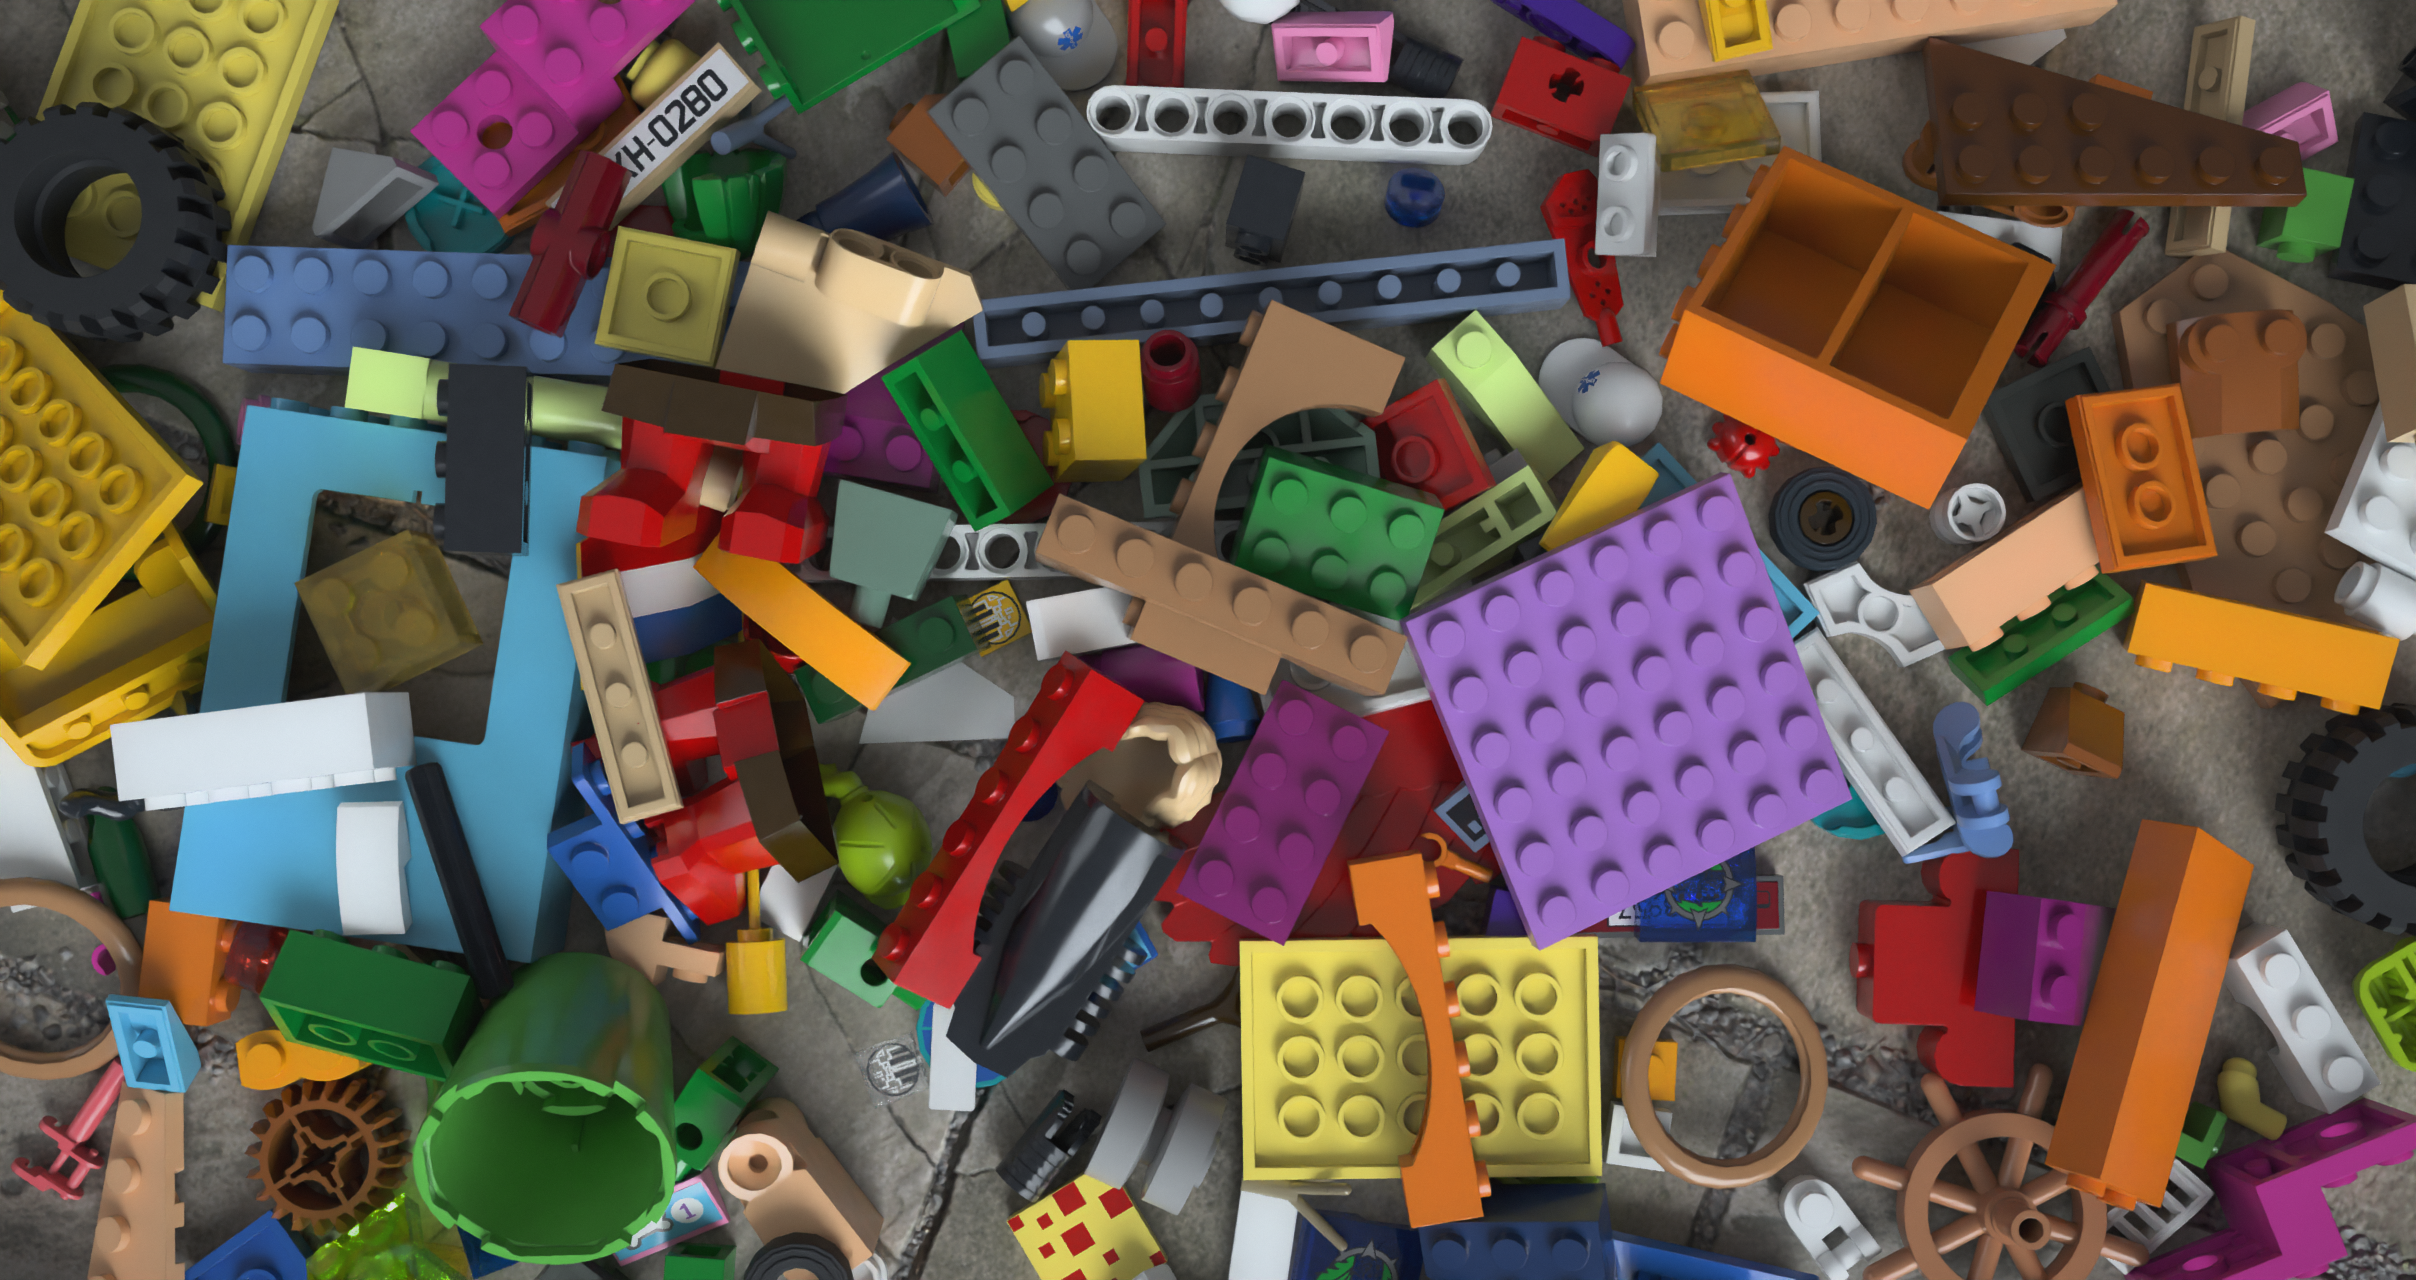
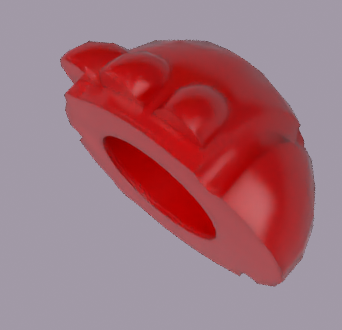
[1707,413,1780,479]

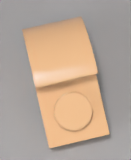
[605,908,726,986]

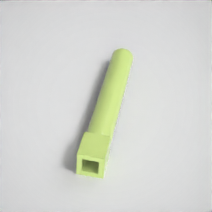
[345,346,622,449]

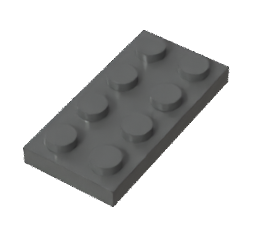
[925,35,1166,290]

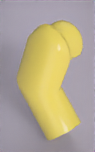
[2217,1057,2287,1141]

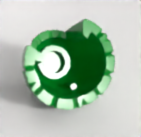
[661,148,787,262]

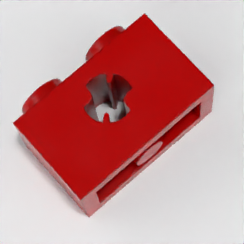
[1490,36,1632,157]

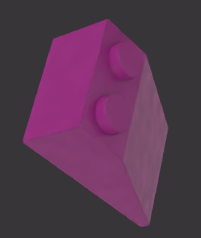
[823,322,965,494]
[1974,891,2117,1026]

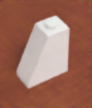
[1026,587,1140,662]

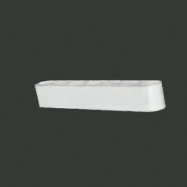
[1086,85,1493,165]

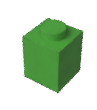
[2256,167,2354,263]

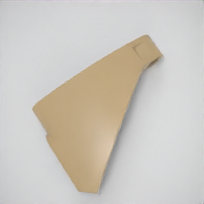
[700,210,984,512]

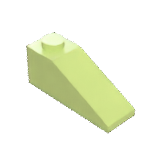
[1425,310,1585,482]
[1411,465,1561,610]

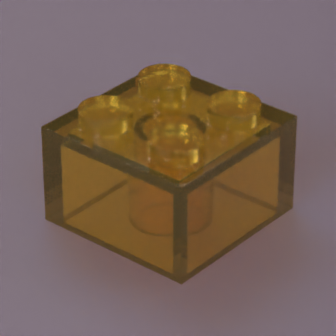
[294,529,484,695]

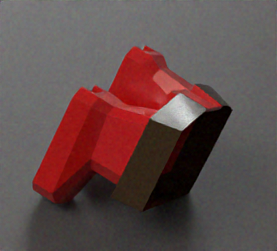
[576,358,848,564]
[637,638,839,926]

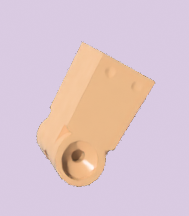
[718,1097,884,1280]

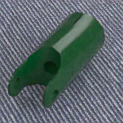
[86,786,162,921]

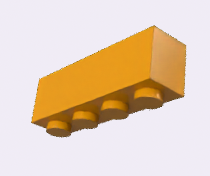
[2123,579,2400,715]

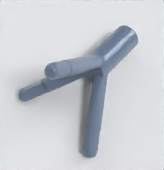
[711,95,797,159]

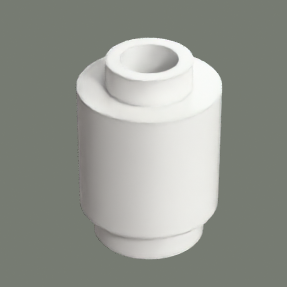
[2334,561,2416,641]

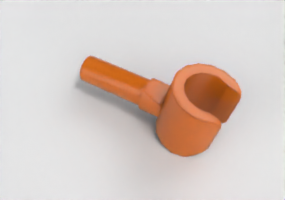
[1421,833,1493,883]

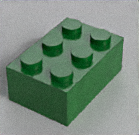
[1229,444,1445,621]
[259,929,484,1082]

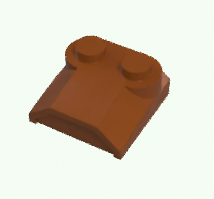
[2166,309,2307,439]

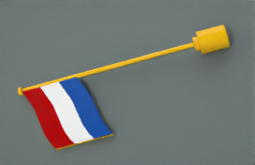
[576,481,788,1014]

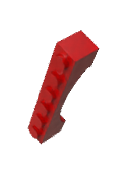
[871,650,1145,1009]

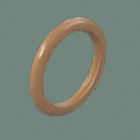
[0,877,143,1080]
[1620,964,1828,1189]

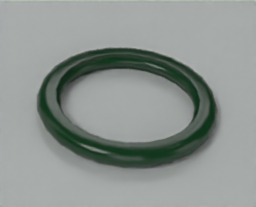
[97,364,237,582]

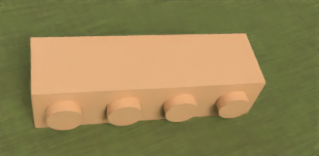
[1909,479,2099,652]

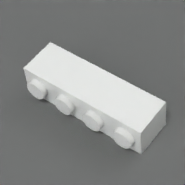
[0,736,98,913]

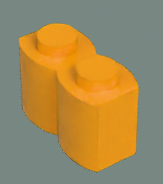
[235,1025,373,1090]

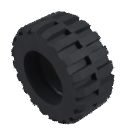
[0,102,232,343]
[2275,703,2416,936]

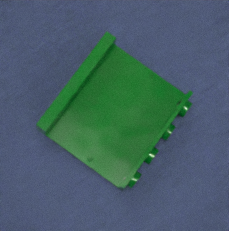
[716,0,981,115]

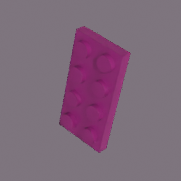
[1176,679,1389,946]

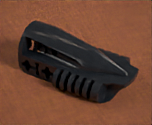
[946,779,1189,1078]

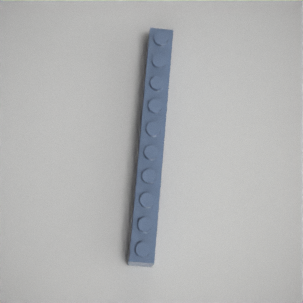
[973,238,1571,369]

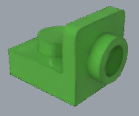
[2175,1101,2227,1169]

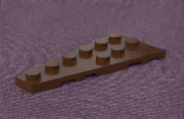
[1922,37,2307,207]

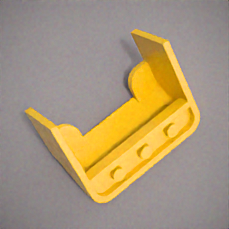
[0,519,218,767]

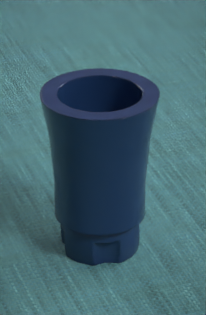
[796,151,934,242]

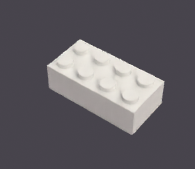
[110,692,417,811]

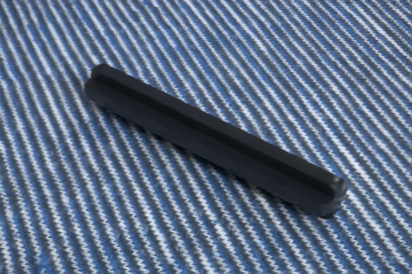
[405,762,514,999]

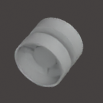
[1083,1057,1227,1216]

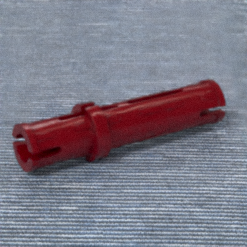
[2013,209,2150,368]

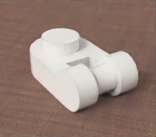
[1778,1175,1882,1280]

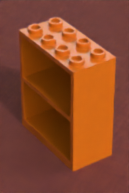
[1659,146,2056,510]

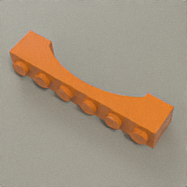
[1347,849,1491,1228]

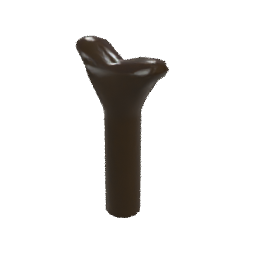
[1140,965,1241,1052]

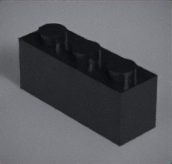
[433,363,534,556]

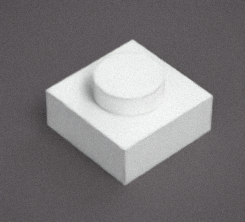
[1602,1101,1673,1172]

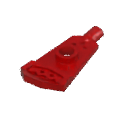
[1540,168,1624,347]

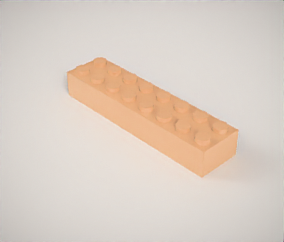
[1622,0,2118,94]

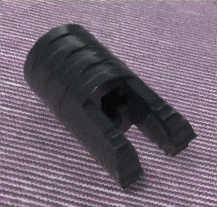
[1388,23,1464,98]
[995,1089,1102,1203]

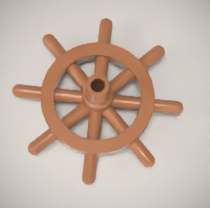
[1852,1063,2149,1280]

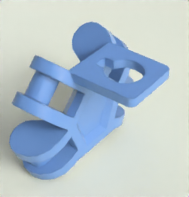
[1901,702,2014,864]

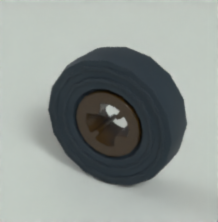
[1768,466,1877,571]

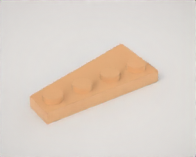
[87,1081,185,1280]

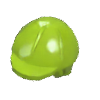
[818,763,933,910]

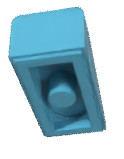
[105,994,201,1093]

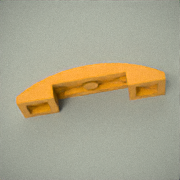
[693,532,911,711]

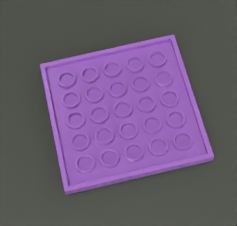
[1399,472,1852,951]

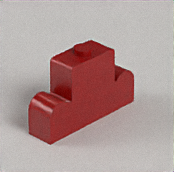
[1849,848,2019,1088]

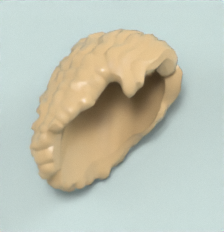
[1056,702,1222,831]

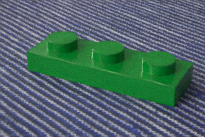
[1948,565,2135,706]

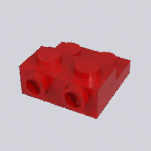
[1359,378,1497,515]

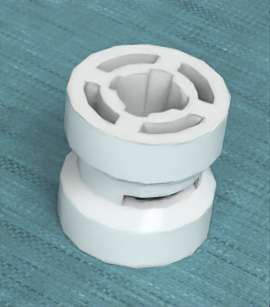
[1929,483,2006,545]

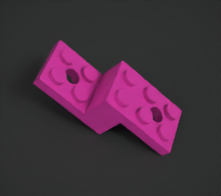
[410,0,696,220]
[2124,1098,2416,1280]

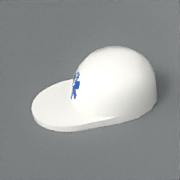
[1538,338,1663,448]

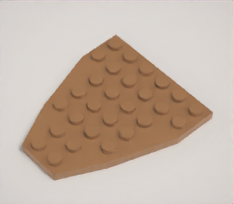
[2111,250,2383,709]

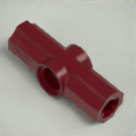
[509,150,632,338]

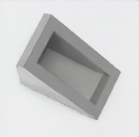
[312,147,439,249]

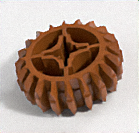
[244,1077,413,1236]

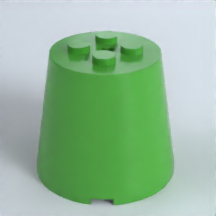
[413,952,677,1265]

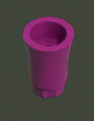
[1078,644,1206,711]

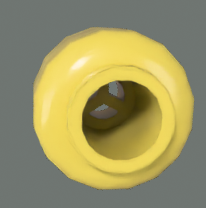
[627,39,702,110]

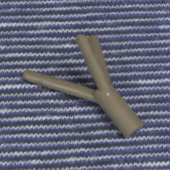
[1240,1177,1352,1251]

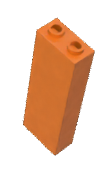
[2045,819,2254,1211]

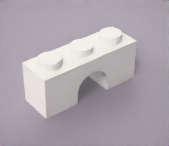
[2223,922,2381,1114]

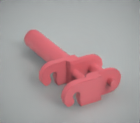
[11,1057,126,1200]

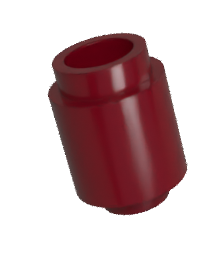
[1140,330,1202,412]

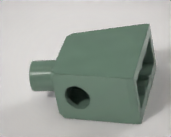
[830,479,958,629]

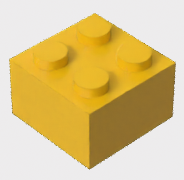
[1039,340,1147,483]

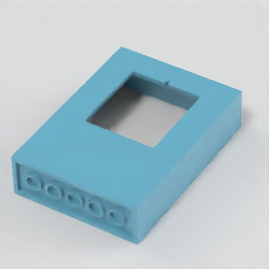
[169,397,621,963]

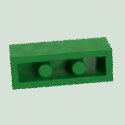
[881,330,1054,532]

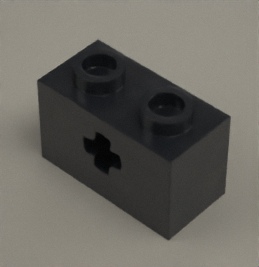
[1225,154,1305,266]

